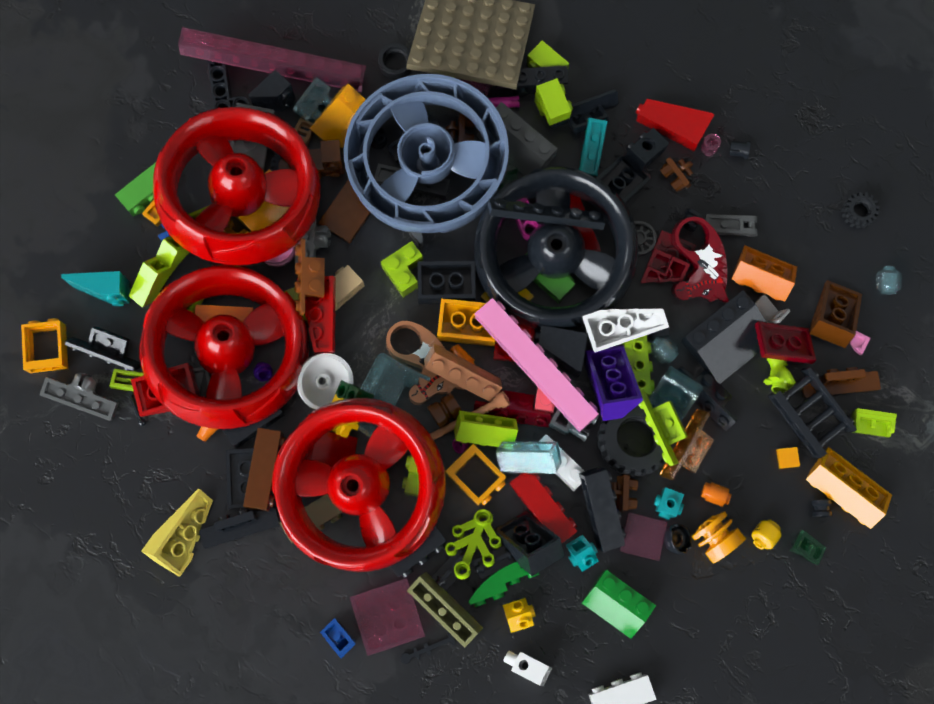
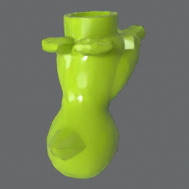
[763,358,804,392]

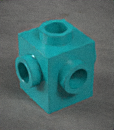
[654,487,684,520]
[566,535,599,572]

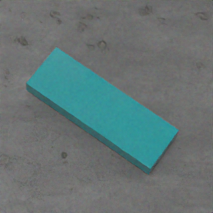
[579,118,608,177]

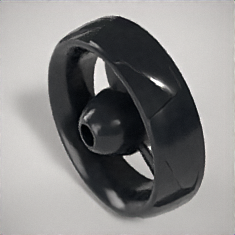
[474,167,638,331]

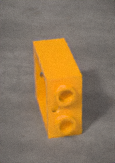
[21,318,68,373]
[445,444,506,506]

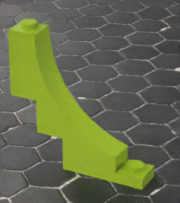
[129,205,210,308]

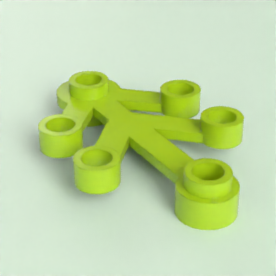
[445,509,502,579]

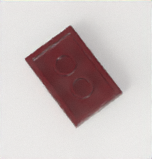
[755,321,816,364]

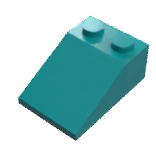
[61,271,130,306]

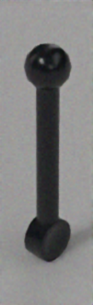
[125,391,146,426]

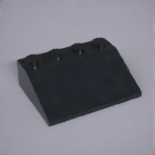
[681,290,767,384]

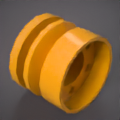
[692,511,746,564]

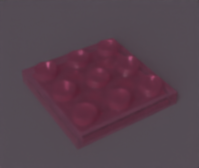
[350,578,425,656]

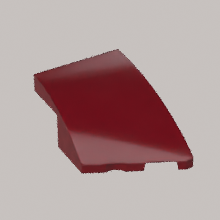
[640,230,697,283]

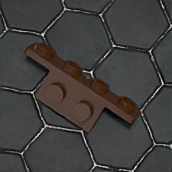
[802,367,881,398]

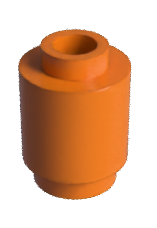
[701,482,732,507]

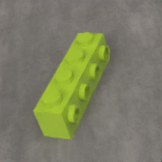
[622,334,654,397]

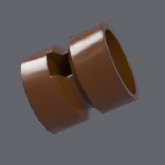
[427,393,462,428]

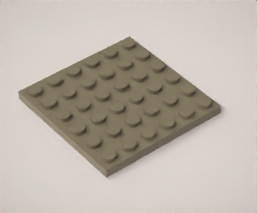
[407,0,535,89]

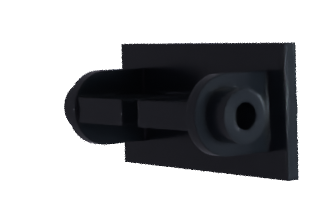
[473,545,517,579]
[432,549,472,591]

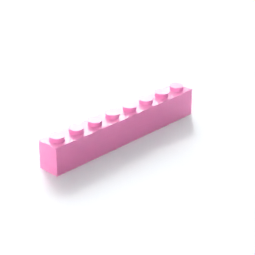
[475,298,599,433]

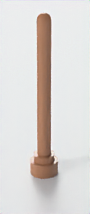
[430,391,510,440]

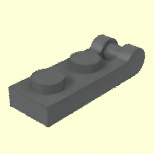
[705,214,758,237]

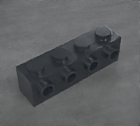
[579,466,626,552]

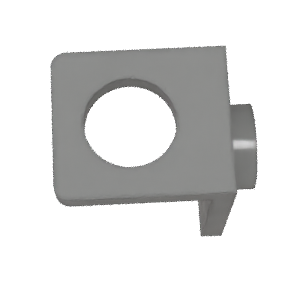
[755,295,790,324]

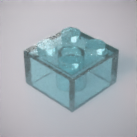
[649,366,703,421]

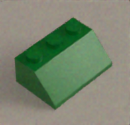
[582,570,656,639]

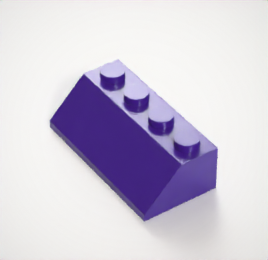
[585,345,643,421]

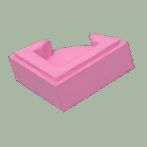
[850,331,870,356]

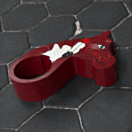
[671,217,729,303]

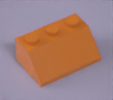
[732,245,797,302]

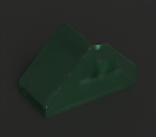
[789,530,826,565]

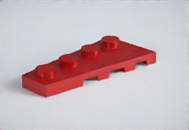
[297,276,336,354]

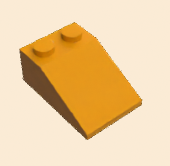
[309,84,366,148]

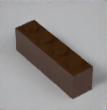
[243,428,286,511]

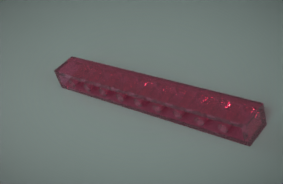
[178,27,366,92]

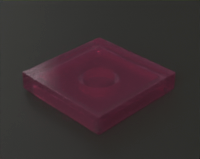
[620,513,667,561]

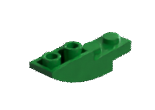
[469,562,540,607]

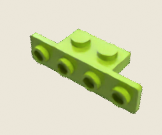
[638,391,688,466]

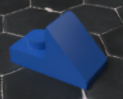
[320,618,356,658]

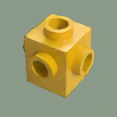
[503,598,536,633]

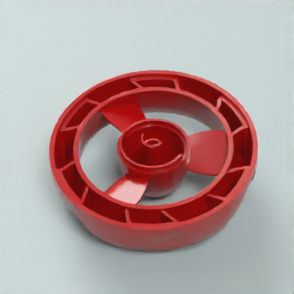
[153,107,321,265]
[139,264,309,429]
[272,398,446,572]

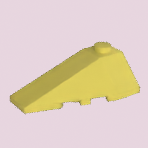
[142,489,213,577]

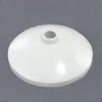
[297,353,353,410]

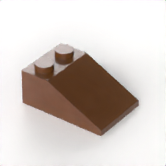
[809,280,862,348]

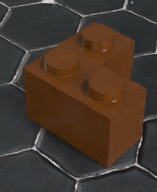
[309,140,345,178]

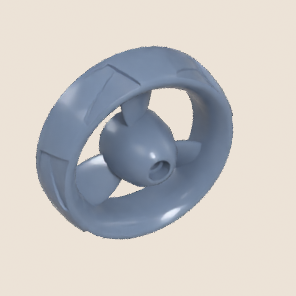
[344,74,509,233]

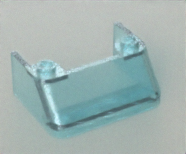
[358,353,430,438]

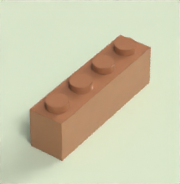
[424,344,502,402]

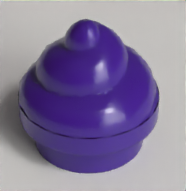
[253,362,273,381]

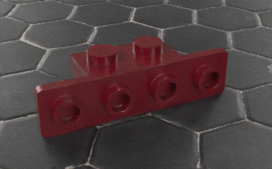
[474,390,552,427]

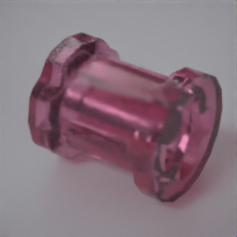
[701,134,721,156]

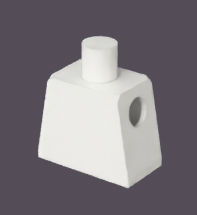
[504,651,552,686]

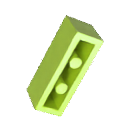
[454,410,518,449]

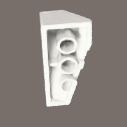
[583,308,669,353]

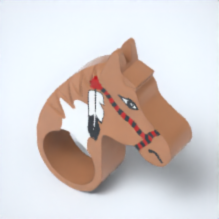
[386,321,464,405]

